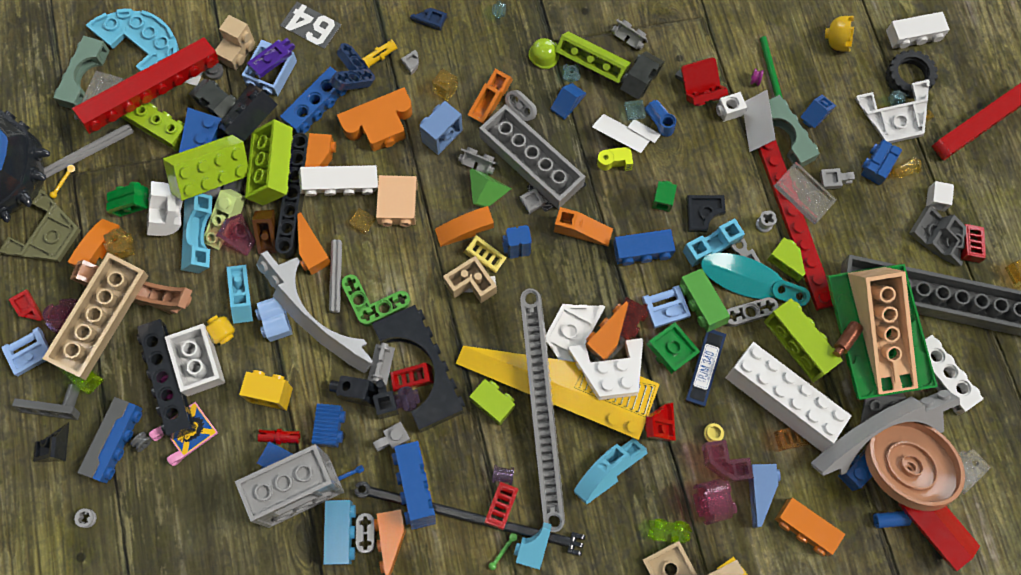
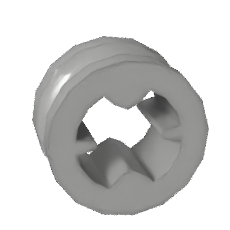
[74,509,97,528]

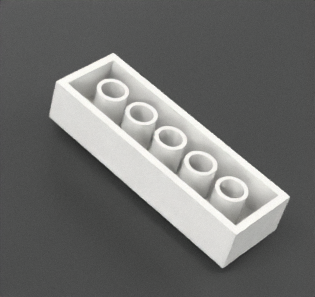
[725,342,851,452]

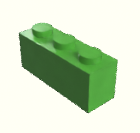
[679,268,730,332]

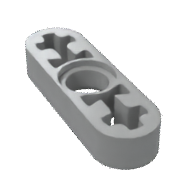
[726,297,778,327]

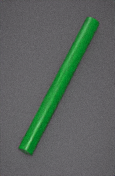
[759,36,783,98]

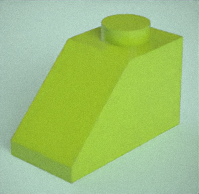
[767,237,805,282]

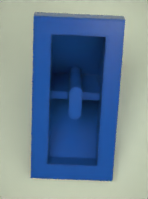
[550,83,586,120]

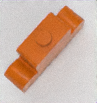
[337,87,413,151]

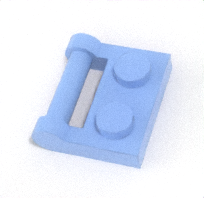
[642,285,691,329]
[1,327,49,376]

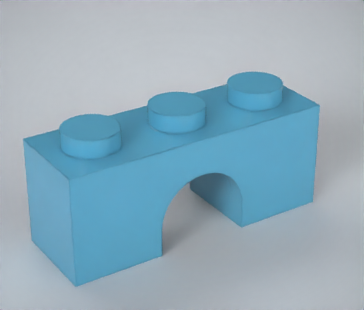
[683,218,745,267]

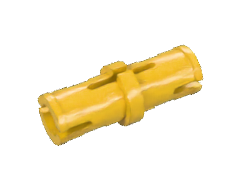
[362,39,398,68]

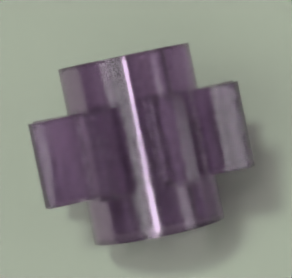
[395,386,420,411]

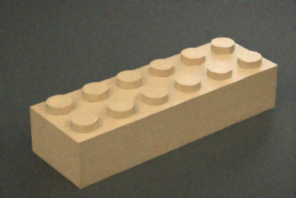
[42,253,148,380]

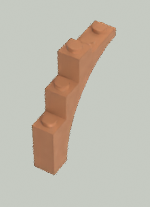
[70,260,192,314]

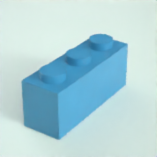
[323,500,356,565]

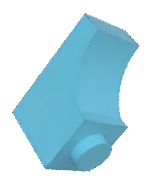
[514,522,552,570]

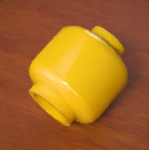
[206,315,235,345]

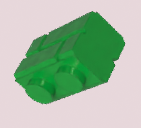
[106,182,149,217]

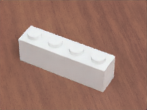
[299,165,378,196]

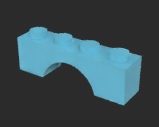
[181,193,212,273]

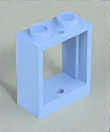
[242,40,297,96]

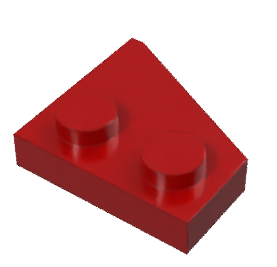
[645,403,676,442]

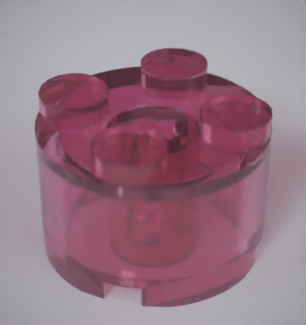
[693,479,737,525]

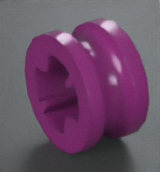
[750,68,764,86]

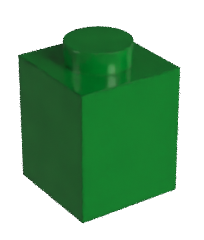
[652,181,677,212]

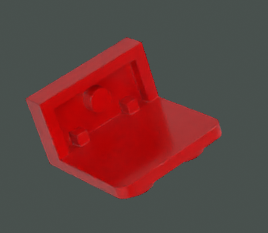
[681,57,728,106]

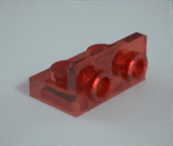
[620,297,649,340]

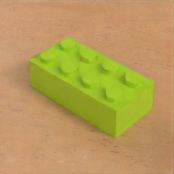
[245,119,293,206]
[163,135,248,201]
[764,298,843,383]

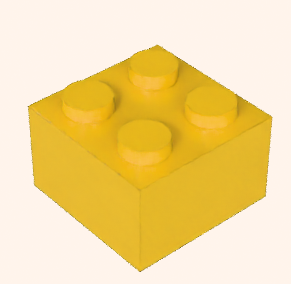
[239,370,293,411]

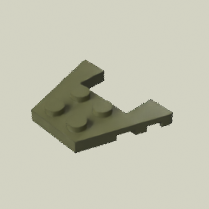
[0,189,81,262]

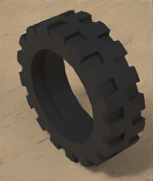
[886,50,938,99]

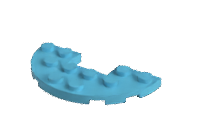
[86,9,179,71]

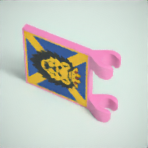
[149,402,218,466]

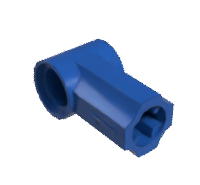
[645,100,676,137]

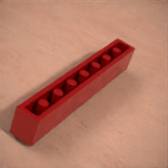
[72,37,219,134]

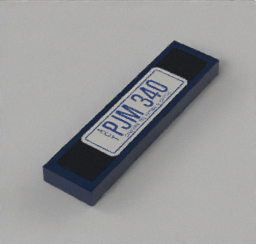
[685,330,726,408]

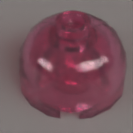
[42,298,78,334]

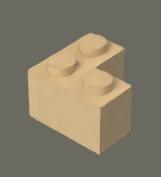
[215,15,255,70]
[443,256,497,303]

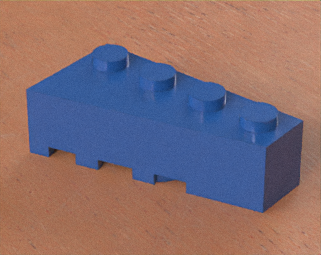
[179,108,225,153]
[392,441,436,530]

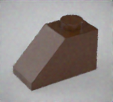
[252,209,277,254]

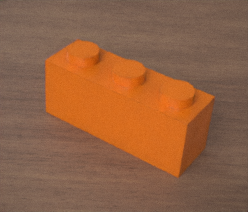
[775,497,845,556]

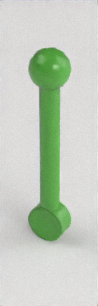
[488,533,517,570]

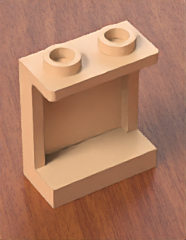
[376,175,418,227]

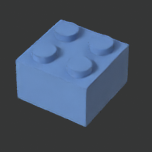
[420,101,463,155]

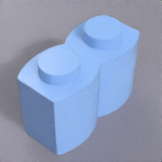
[255,297,293,342]

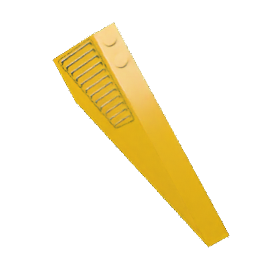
[456,346,660,440]

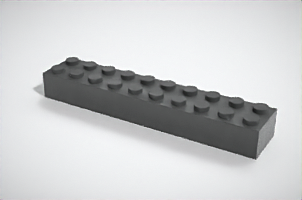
[841,255,1021,336]

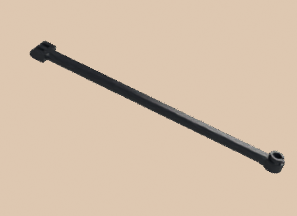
[354,481,586,556]

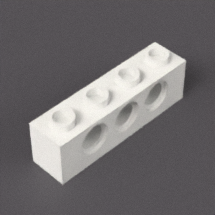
[925,335,983,415]

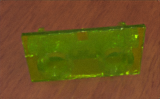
[648,519,692,543]

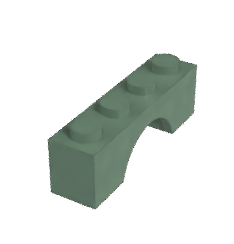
[53,36,110,109]
[769,95,820,170]

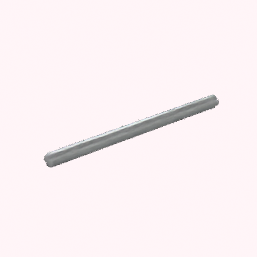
[44,124,134,178]

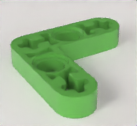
[342,274,411,326]

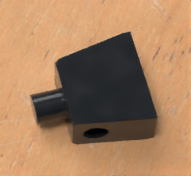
[329,376,379,408]

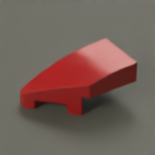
[8,289,44,321]

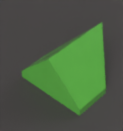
[470,169,512,208]

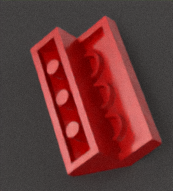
[898,503,980,571]

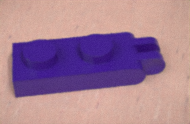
[247,38,295,78]

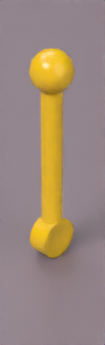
[49,165,75,199]

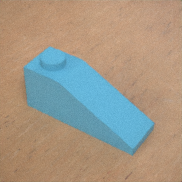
[226,265,253,324]

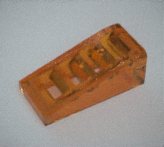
[774,428,811,452]

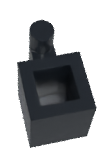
[373,380,399,419]

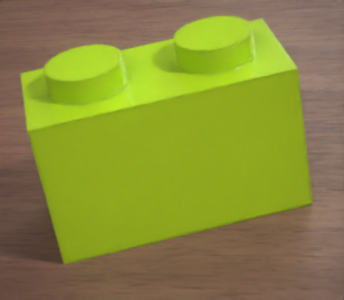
[469,379,515,426]

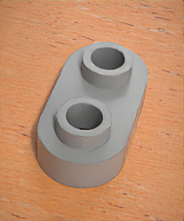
[505,90,537,121]

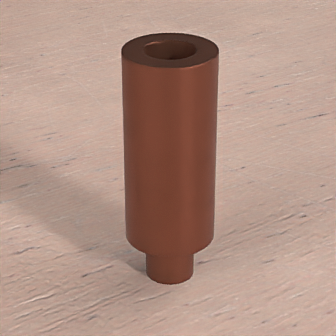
[833,321,863,357]

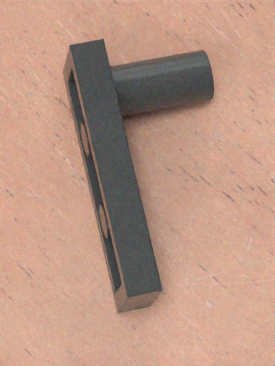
[12,384,81,420]

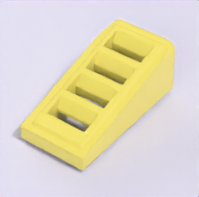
[463,235,507,273]

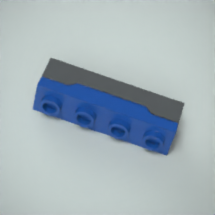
[77,397,142,483]

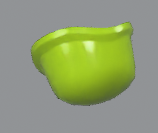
[529,38,560,69]

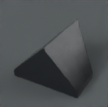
[33,422,69,462]

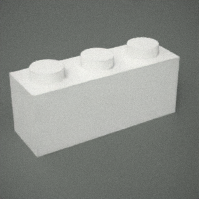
[886,12,950,49]

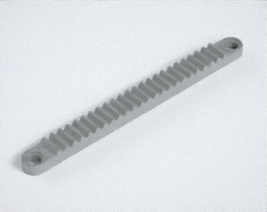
[520,288,565,532]

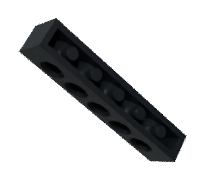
[137,319,196,439]

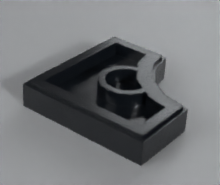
[686,195,726,232]

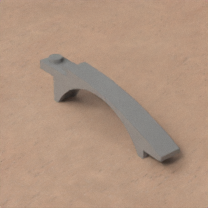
[256,251,373,373]
[811,389,960,476]

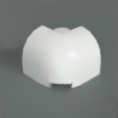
[147,181,183,236]

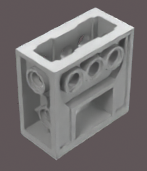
[235,444,344,528]

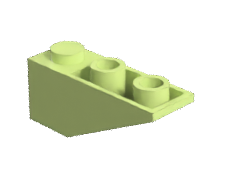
[204,189,246,250]

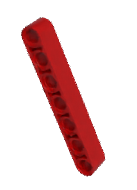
[931,83,1021,161]

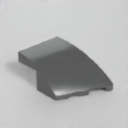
[909,205,966,266]

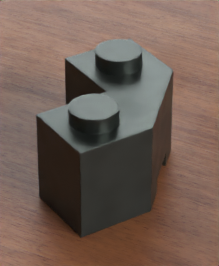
[620,51,665,100]
[189,79,237,119]

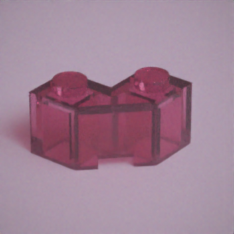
[702,440,754,483]

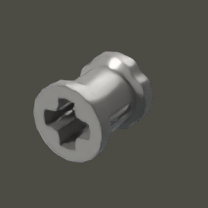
[756,211,777,233]

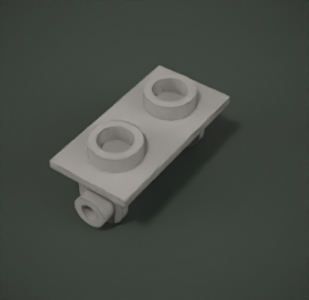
[611,19,648,50]
[458,147,498,175]
[368,343,395,385]

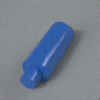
[873,511,912,528]

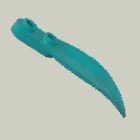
[701,253,810,306]

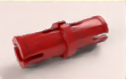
[258,429,300,445]

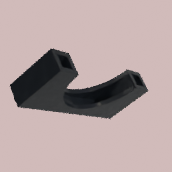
[372,305,465,433]

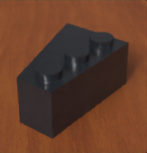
[218,83,278,142]

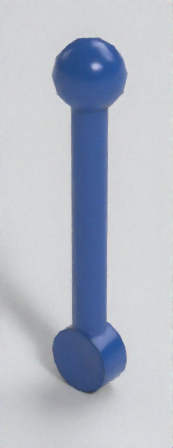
[338,465,364,481]

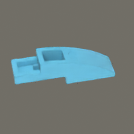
[574,438,648,504]

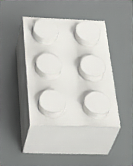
[165,324,225,397]

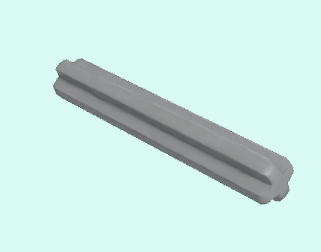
[329,240,342,313]

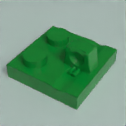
[646,322,700,374]

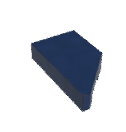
[410,8,447,31]

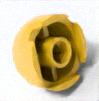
[825,16,854,52]

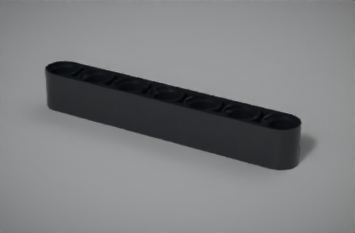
[275,133,308,259]

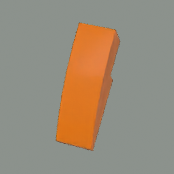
[468,69,513,124]
[435,206,494,247]
[68,219,120,267]

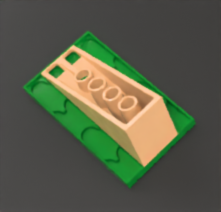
[826,264,938,400]

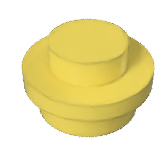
[704,423,724,444]

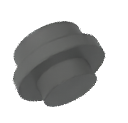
[205,63,224,80]

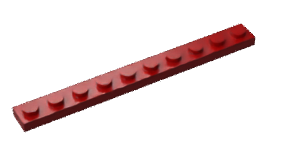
[757,140,834,311]

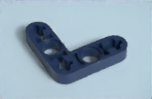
[330,43,375,91]

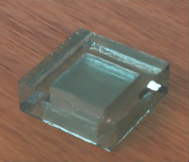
[624,100,646,121]

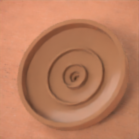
[865,422,965,511]

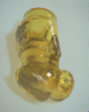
[892,157,922,178]

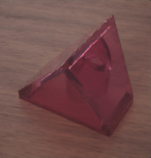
[216,213,256,256]

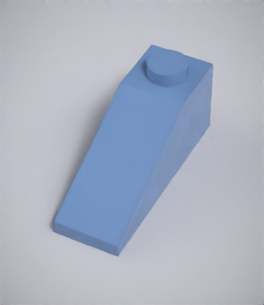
[748,464,780,528]

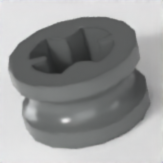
[130,432,152,452]

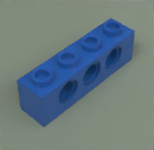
[280,66,347,134]

